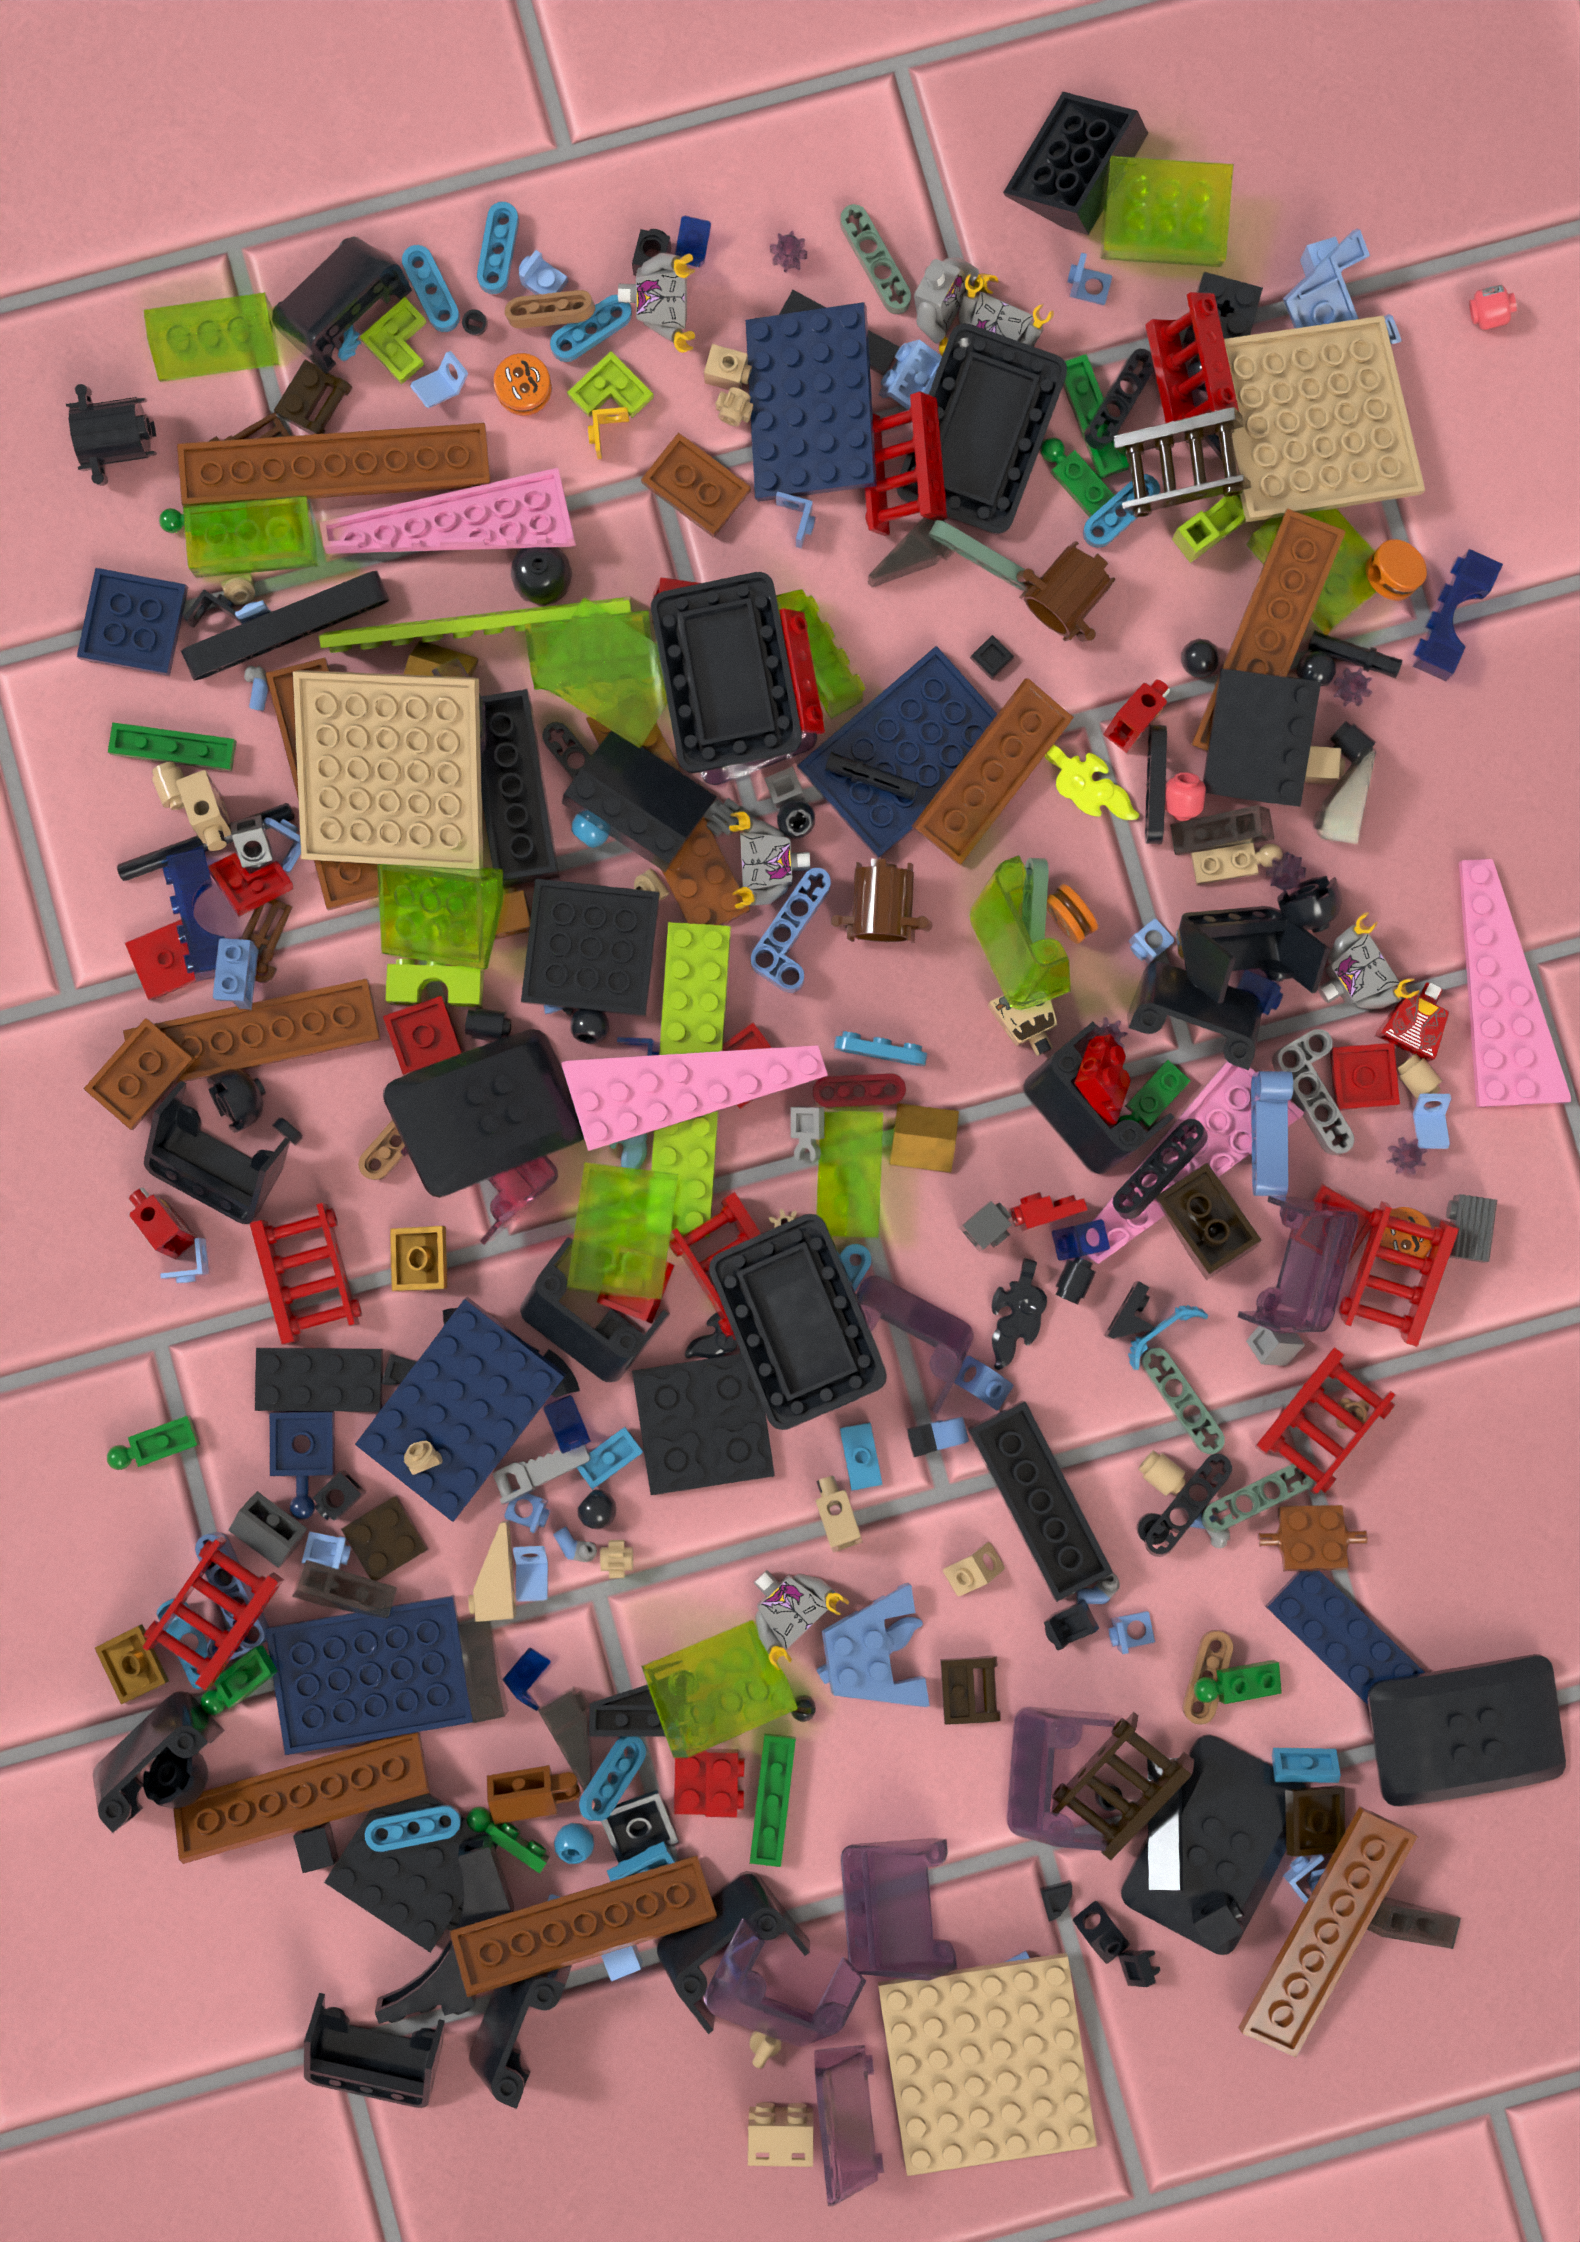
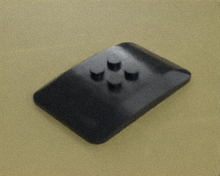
[896,323,1067,534]
[651,572,802,773]
[383,1029,584,1198]
[709,1214,887,1430]
[1368,1654,1566,1807]
[1121,1734,1307,1955]

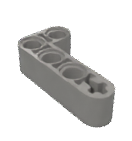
[1272,1029,1354,1155]

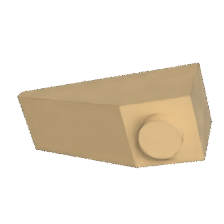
[468,1520,517,1622]

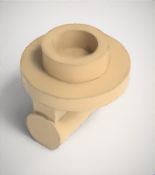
[221,573,255,605]
[634,868,670,900]
[404,1441,443,1475]
[749,2028,782,2069]

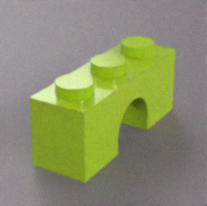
[1172,495,1246,563]
[386,959,484,1008]

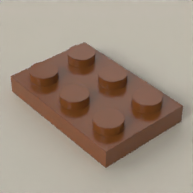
[641,432,751,538]
[83,1018,195,1130]

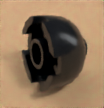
[511,547,572,606]
[1277,876,1342,933]
[207,1069,266,1133]
[143,1746,208,1809]

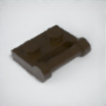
[274,359,352,435]
[940,1656,1001,1725]

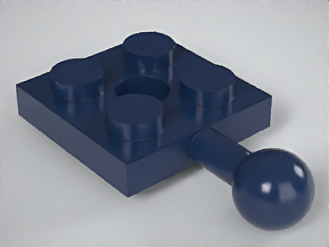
[269,1411,335,1520]

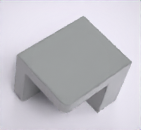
[1246,1320,1305,1366]

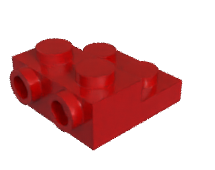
[1075,1034,1131,1126]
[1010,1192,1088,1231]
[674,1748,745,1818]

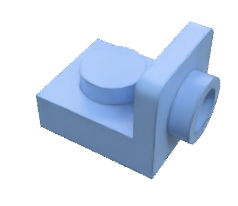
[519,250,569,295]

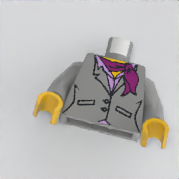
[618,253,695,353]
[914,257,999,356]
[959,273,1054,347]
[729,812,810,909]
[1318,912,1419,1009]
[754,1570,849,1670]

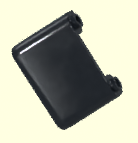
[272,236,412,374]
[1127,961,1263,1070]
[93,1691,225,1833]
[469,1965,572,2109]

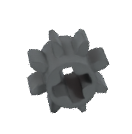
[704,798,740,837]

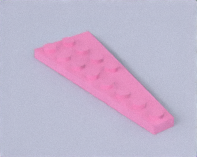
[561,1045,828,1151]

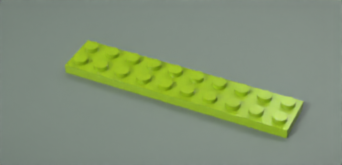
[319,596,632,653]
[647,922,731,1237]

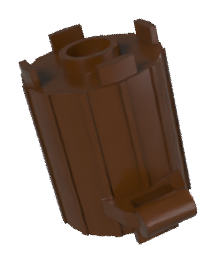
[1016,541,1116,642]
[831,859,933,943]

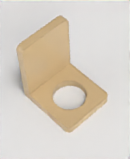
[943,1542,1005,1596]

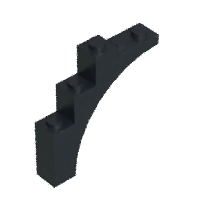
[375,1834,514,2024]

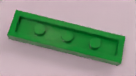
[1063,354,1129,479]
[108,722,237,771]
[749,1733,796,1867]

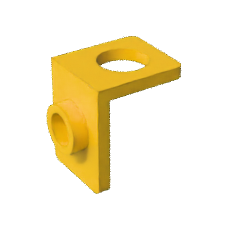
[588,407,629,459]

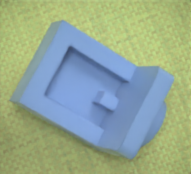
[302,1531,351,1571]

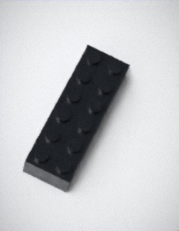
[479,689,560,887]
[967,1400,1113,1602]

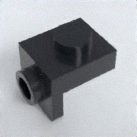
[1044,1600,1099,1651]

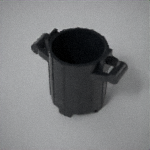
[66,384,157,486]

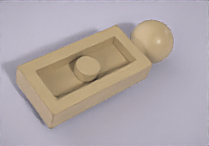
[1191,843,1283,885]

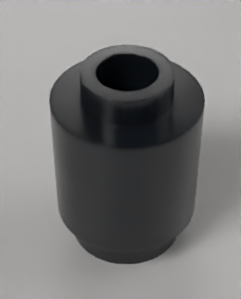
[1329,721,1376,766]
[465,1008,512,1041]
[1055,1256,1096,1305]

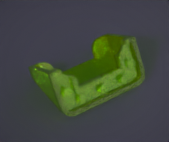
[969,855,1071,1010]

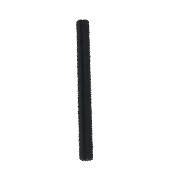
[117,803,294,881]

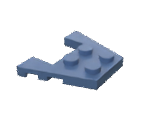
[1283,229,1402,344]
[822,1583,930,1707]

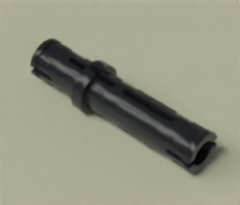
[1308,630,1403,679]
[825,751,919,801]

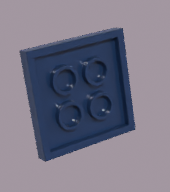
[77,567,188,676]

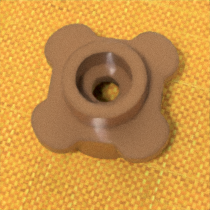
[1336,1398,1370,1429]

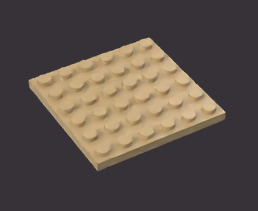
[1224,315,1425,522]
[293,670,483,869]
[878,1953,1097,2176]

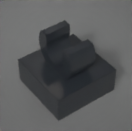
[1118,1950,1160,1987]

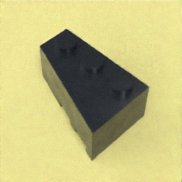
[589,1671,687,1737]

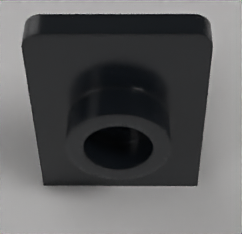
[184,590,241,628]
[1073,1901,1130,1964]

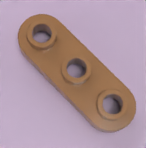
[504,290,595,329]
[358,1119,407,1180]
[1182,1630,1233,1725]

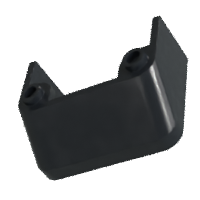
[1179,906,1330,1004]
[1023,1021,1175,1174]
[144,1081,291,1224]
[520,1237,670,1383]
[657,1871,810,2034]
[304,1993,445,2108]

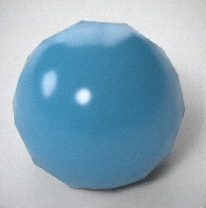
[571,814,609,848]
[554,1823,594,1864]

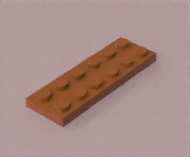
[912,678,1074,865]

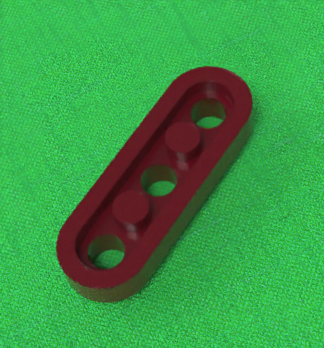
[813,1073,906,1108]

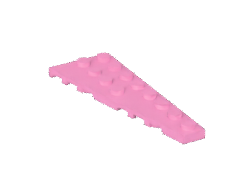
[319,468,576,554]
[1459,859,1571,1107]
[1073,1061,1304,1264]

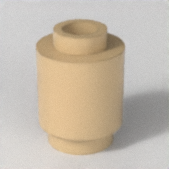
[152,762,184,810]
[1397,1053,1442,1100]
[1138,1450,1186,1496]

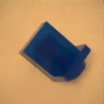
[1236,969,1283,1015]

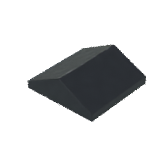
[601,1790,679,1863]

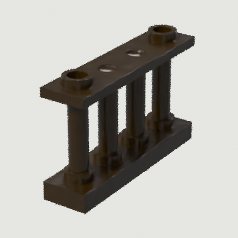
[1114,407,1251,517]
[1051,1712,1194,1860]

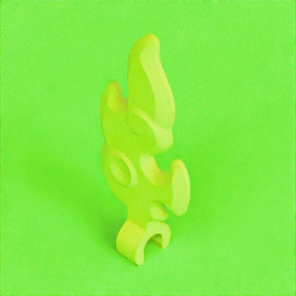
[1044,744,1139,820]

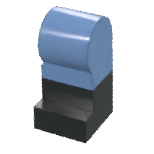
[906,1417,969,1457]

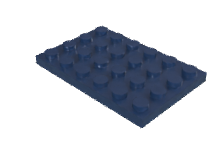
[745,302,877,502]
[797,646,997,859]
[355,1297,566,1522]
[266,1595,475,1755]

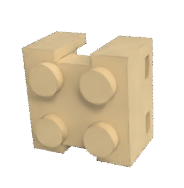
[748,2102,814,2167]

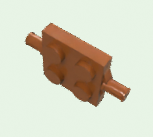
[1258,1505,1368,1572]

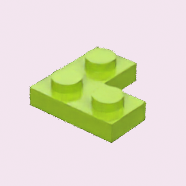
[360,297,427,385]
[567,351,654,418]

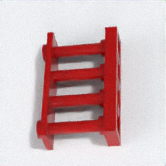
[1145,292,1239,423]
[865,391,947,536]
[779,608,825,734]
[668,1192,761,1341]
[1339,1201,1459,1347]
[249,1203,362,1345]
[1255,1347,1396,1495]
[142,1537,284,1691]

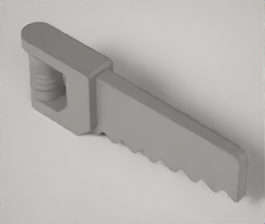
[492,1441,591,1505]

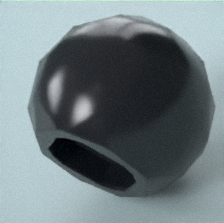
[1181,638,1220,678]
[1297,650,1336,686]
[777,800,815,839]
[570,1009,609,1044]
[578,1489,616,1530]

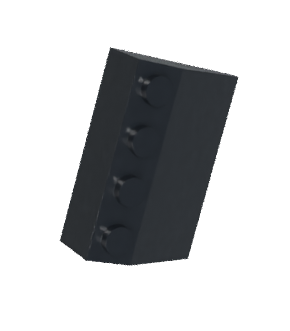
[1003,92,1148,235]
[1203,668,1321,807]
[562,728,717,873]

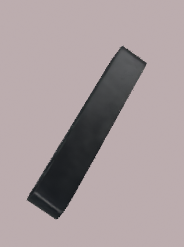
[181,571,390,681]

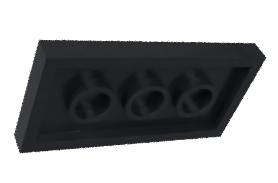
[255,1348,383,1412]

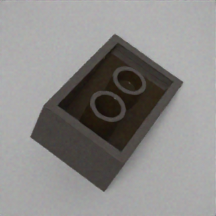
[1155,1163,1262,1280]

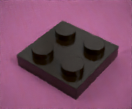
[341,1495,428,1583]
[1285,1785,1345,1857]

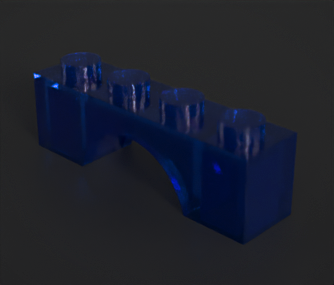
[1412,549,1503,681]
[162,848,225,982]

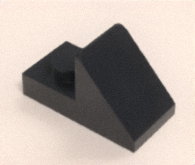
[1104,1281,1155,1339]

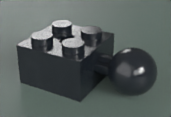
[1183,272,1263,392]

